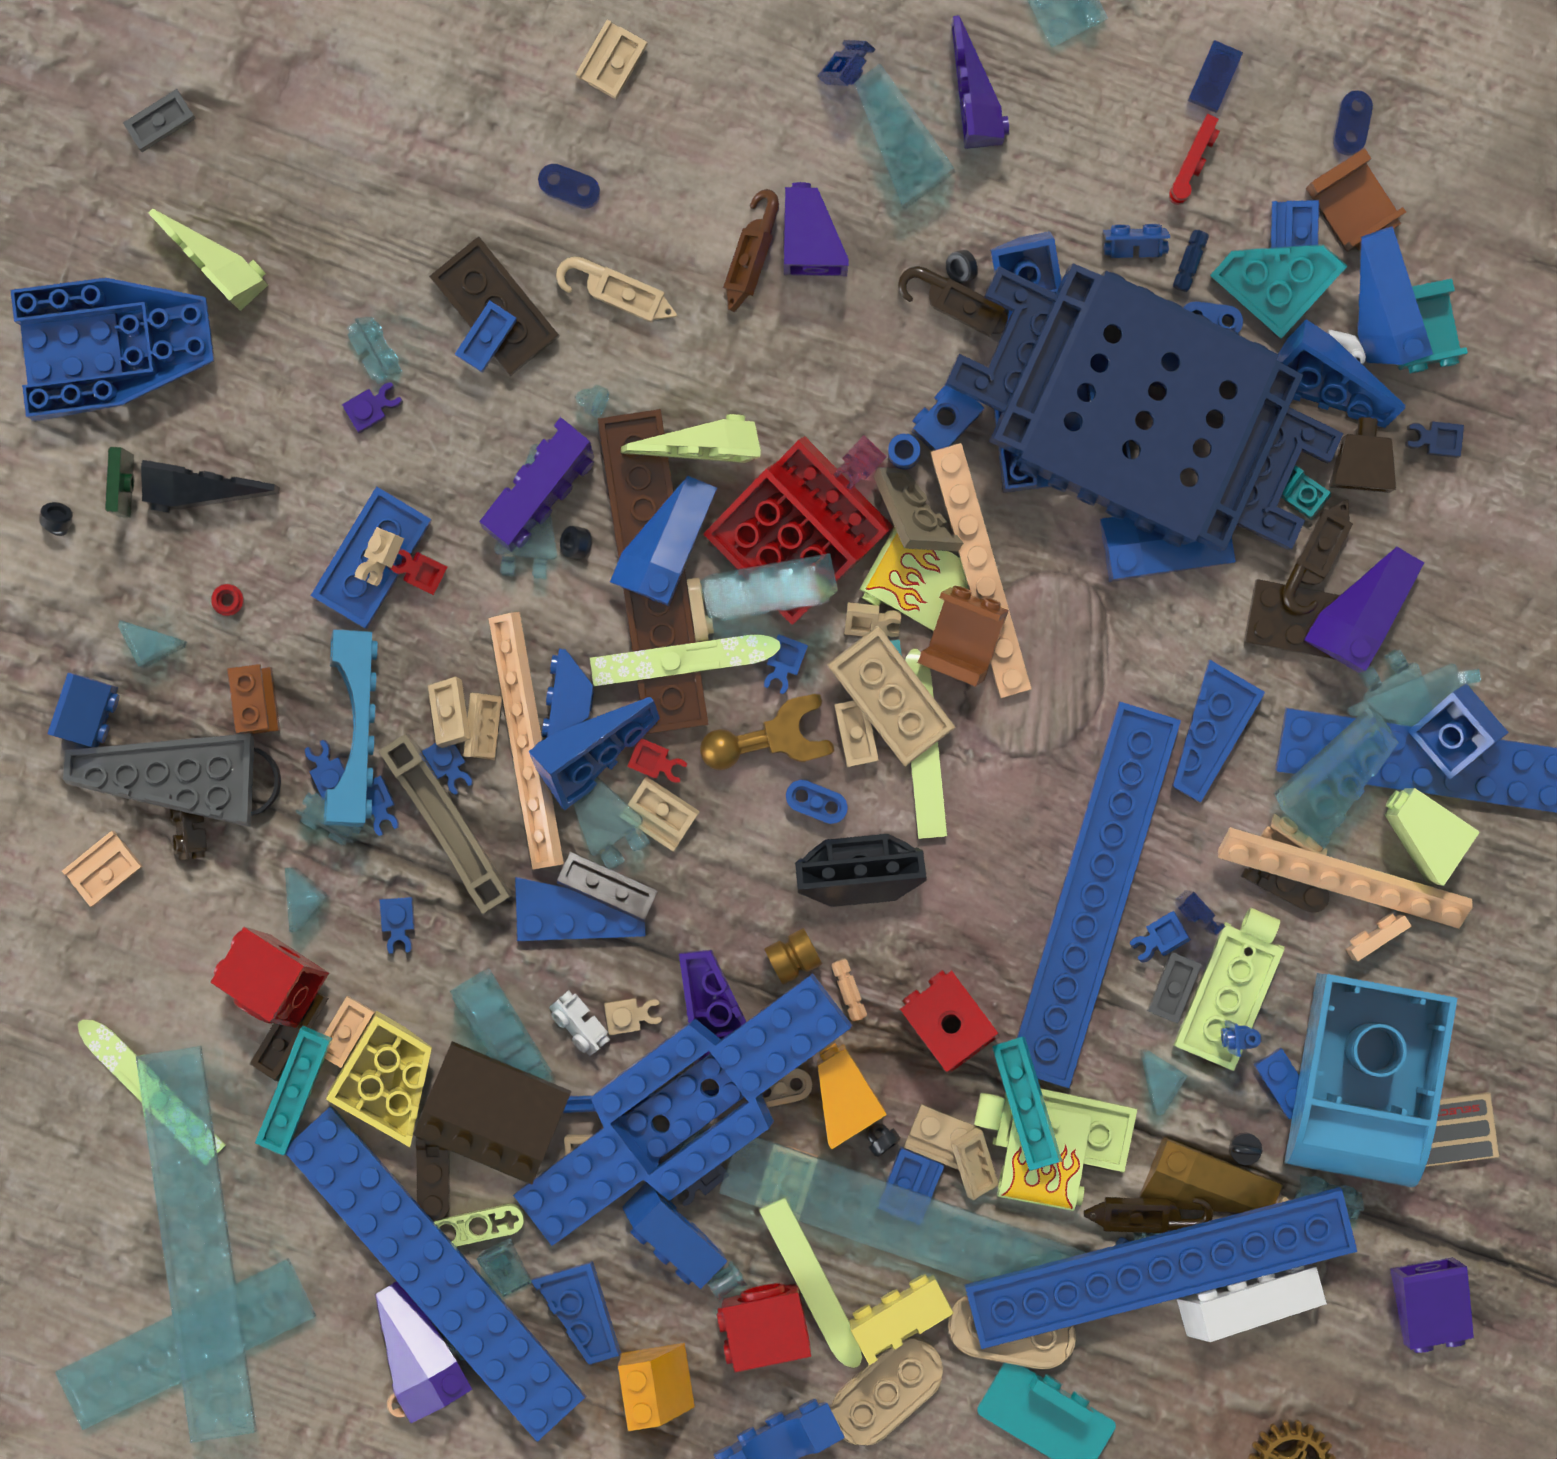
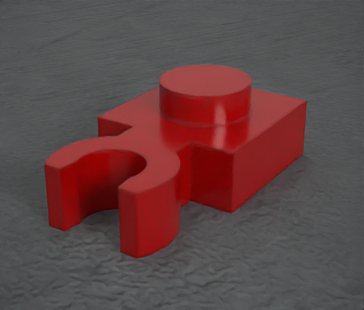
[387,548,448,595]
[627,738,688,783]

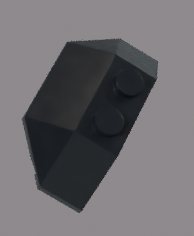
[795,834,927,907]

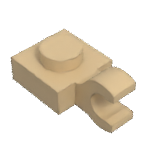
[355,527,404,586]

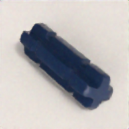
[1173,230,1209,292]

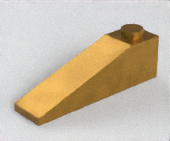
[1139,1137,1283,1213]

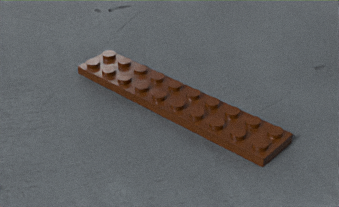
[598,409,709,734]

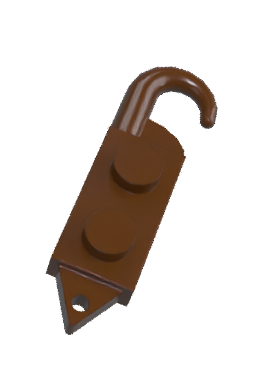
[723,189,779,313]

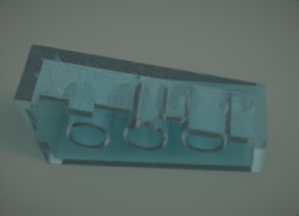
[854,64,956,210]
[700,553,838,621]

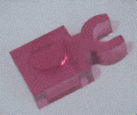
[834,435,887,489]

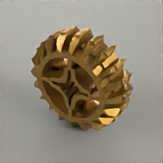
[1248,1420,1336,1459]

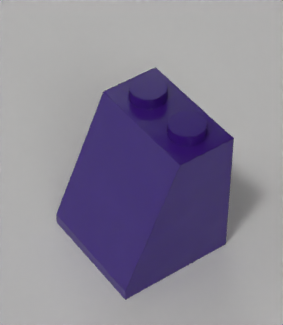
[784,182,849,277]
[1390,1257,1474,1353]

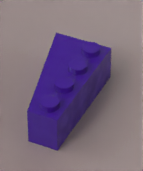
[479,417,594,553]

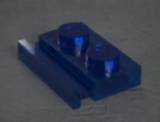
[817,40,876,86]
[1176,890,1226,935]

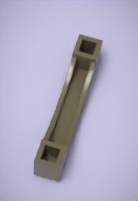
[379,734,513,914]

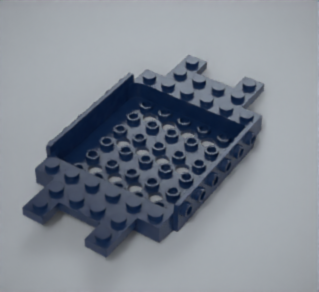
[944,263,1344,552]

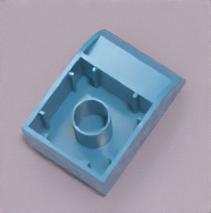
[1284,973,1458,1187]

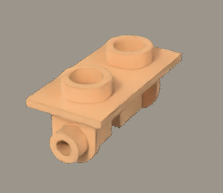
[1261,814,1327,855]

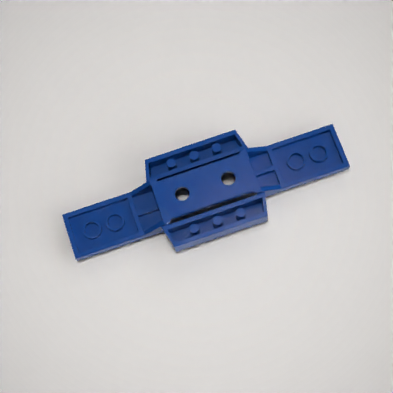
[513,973,853,1246]

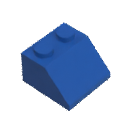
[47,673,120,747]
[1408,683,1509,780]

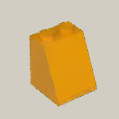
[817,1043,887,1149]
[618,1343,695,1431]

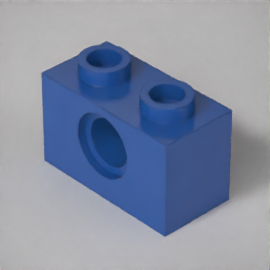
[912,385,985,451]

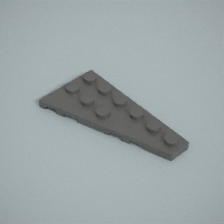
[63,733,254,827]

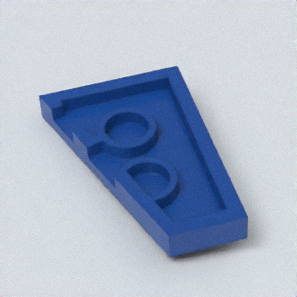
[531,1261,621,1364]

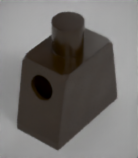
[1329,417,1396,493]

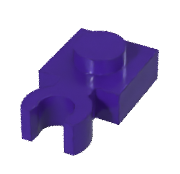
[342,382,403,433]

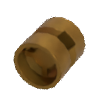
[764,928,822,985]

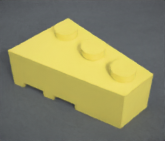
[849,1274,954,1365]

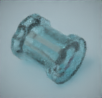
[707,1260,747,1302]

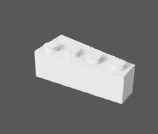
[1177,1265,1327,1342]

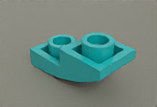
[1281,465,1332,520]

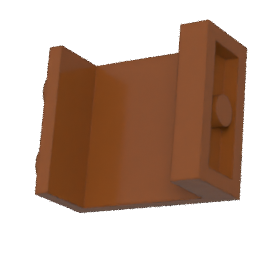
[1306,148,1406,252]
[917,586,1009,687]
[227,664,281,735]

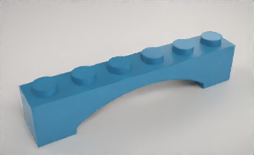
[324,630,378,827]

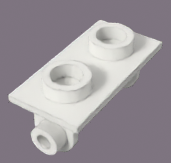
[549,991,610,1056]

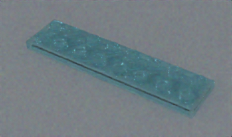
[55,1258,316,1430]

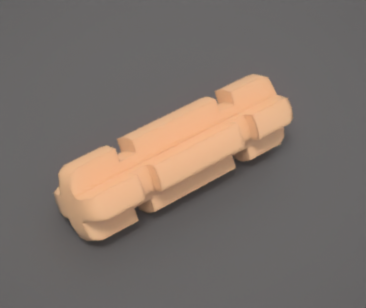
[831,959,867,1021]

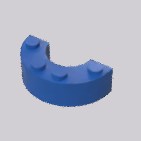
[713,1399,845,1459]

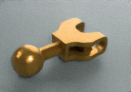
[700,694,835,770]

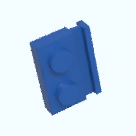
[1271,200,1320,248]
[876,1147,944,1225]

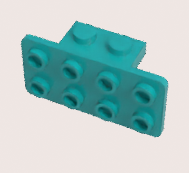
[977,1363,1116,1459]

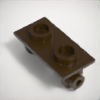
[169,808,208,860]

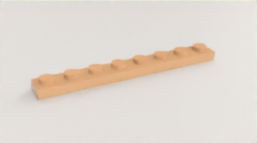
[930,443,1031,698]
[489,612,564,870]
[1218,827,1473,929]

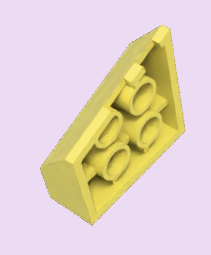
[326,1011,432,1147]

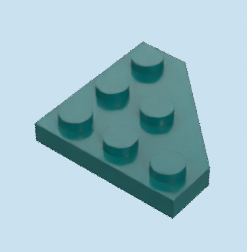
[1210,244,1347,339]

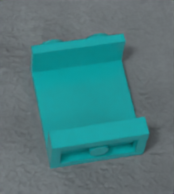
[1398,278,1468,374]

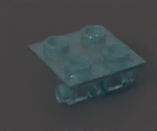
[1027,0,1108,48]

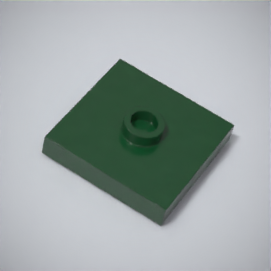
[105,447,134,518]

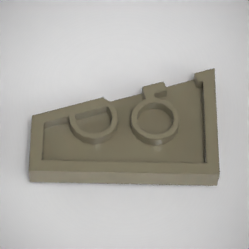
[873,467,964,552]

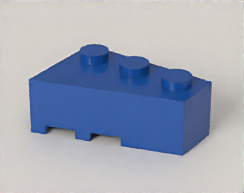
[622,1182,728,1289]

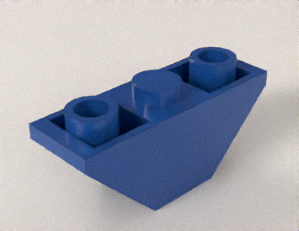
[542,649,595,738]

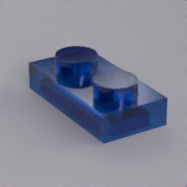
[1187,40,1243,113]

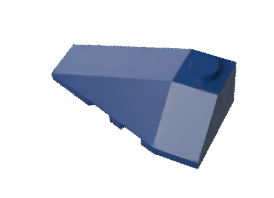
[1357,226,1433,365]
[990,231,1062,290]
[1277,319,1405,428]
[610,476,717,606]
[1100,516,1236,582]
[528,697,660,810]

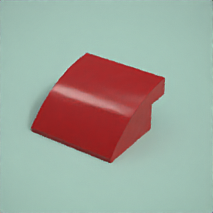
[703,436,894,625]

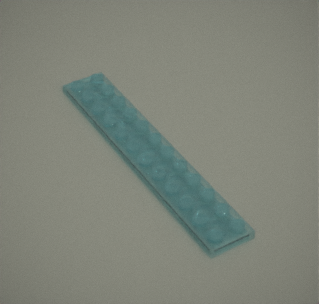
[136,1046,257,1443]
[719,1137,1088,1282]

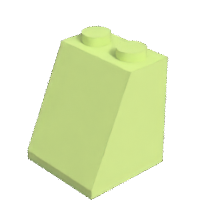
[1385,788,1480,886]

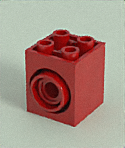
[210,927,329,1028]
[900,970,1000,1074]
[717,1283,811,1372]

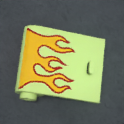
[859,526,969,632]
[997,1107,1092,1211]

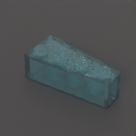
[1274,707,1399,849]
[450,968,555,1081]

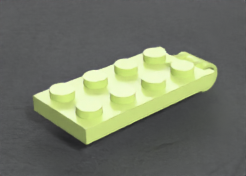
[1173,907,1285,1071]
[974,1088,1137,1172]

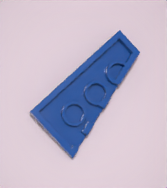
[1172,660,1265,803]
[515,877,646,941]

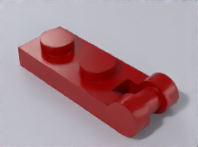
[1169,113,1220,205]

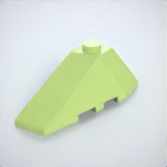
[148,209,268,311]
[621,414,761,463]

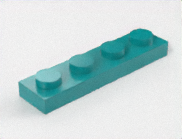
[255,1026,333,1156]
[992,1037,1062,1171]

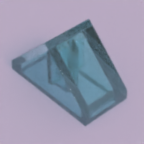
[118,620,187,668]
[285,867,330,932]
[1140,1049,1188,1116]
[477,1238,532,1297]

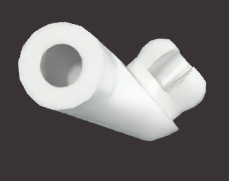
[1327,329,1366,365]

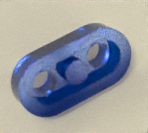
[1333,90,1373,156]
[538,164,600,209]

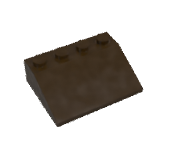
[413,1041,572,1185]

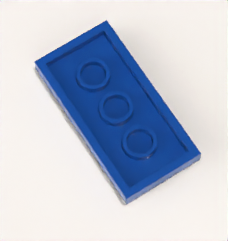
[310,486,432,629]

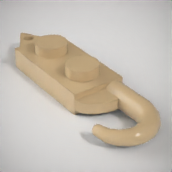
[556,257,677,323]

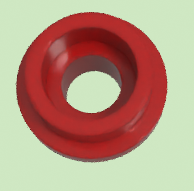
[211,584,244,616]

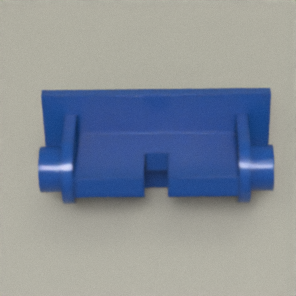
[1103,224,1170,258]
[1221,1020,1261,1057]

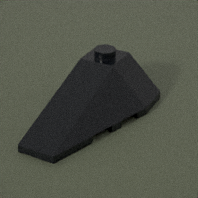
[141,460,280,513]

